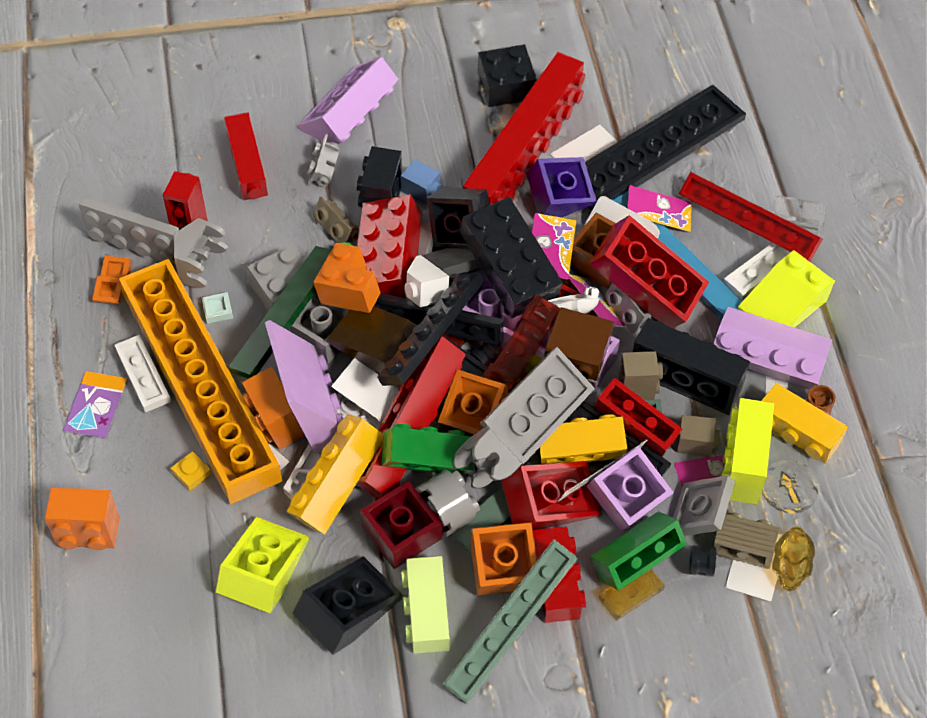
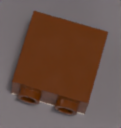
[544,307,614,383]

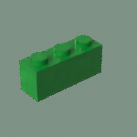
[381,423,473,475]
[590,511,687,591]

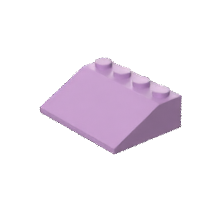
[265,320,344,454]

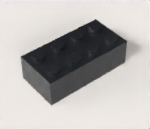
[460,197,563,319]
[632,318,750,415]

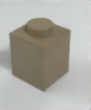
[677,415,720,457]

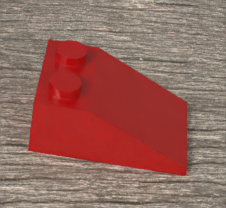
[501,461,602,531]

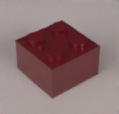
[360,481,442,569]

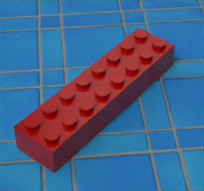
[463,52,585,205]

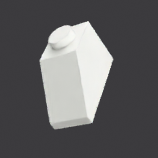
[405,255,449,307]

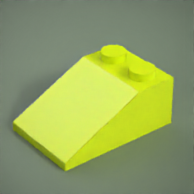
[737,250,835,328]
[216,517,309,613]

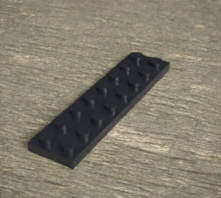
[585,84,746,210]

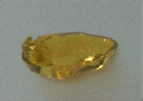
[772,526,815,592]

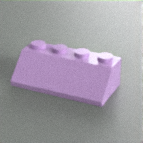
[297,57,399,144]
[714,307,832,389]

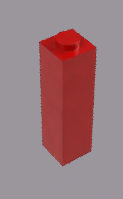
[224,112,268,201]

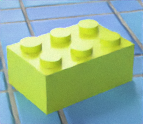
[721,398,774,505]

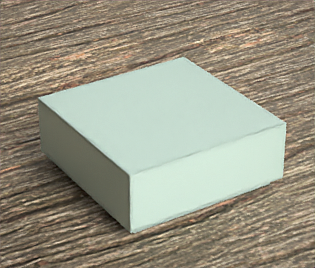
[201,292,233,324]

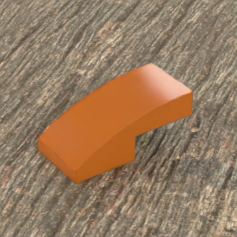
[92,256,132,305]

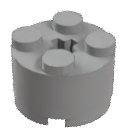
[415,470,480,538]

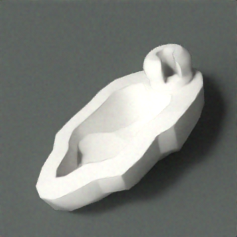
[537,287,600,317]

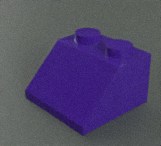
[526,157,597,218]

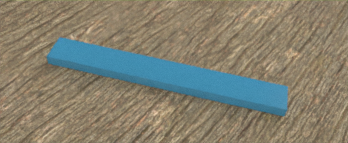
[613,191,742,320]

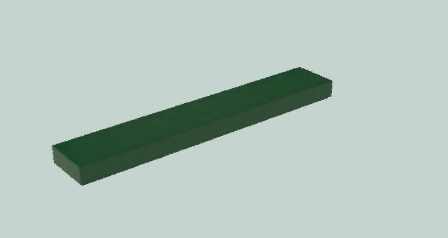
[228,246,331,379]

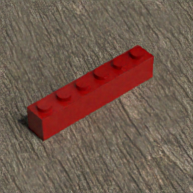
[356,336,466,499]

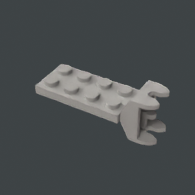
[79,197,228,288]
[453,347,595,489]

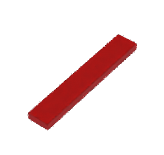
[678,172,823,262]

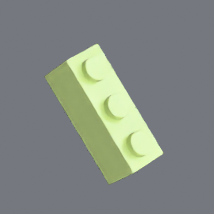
[401,556,449,654]

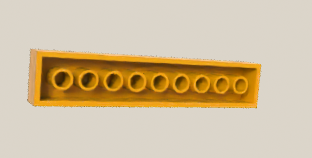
[119,259,282,505]

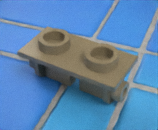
[313,196,359,243]

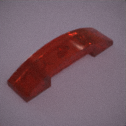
[482,294,560,391]

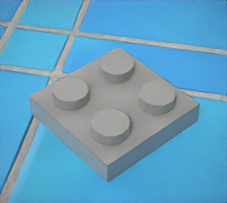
[673,475,735,536]

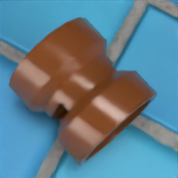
[806,385,836,415]

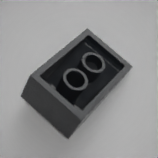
[292,556,404,655]

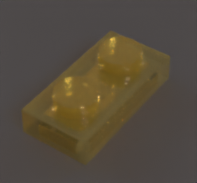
[599,569,665,621]

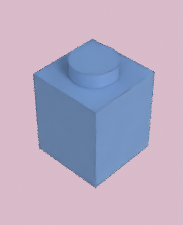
[401,160,442,205]

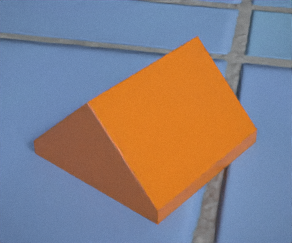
[438,370,508,435]

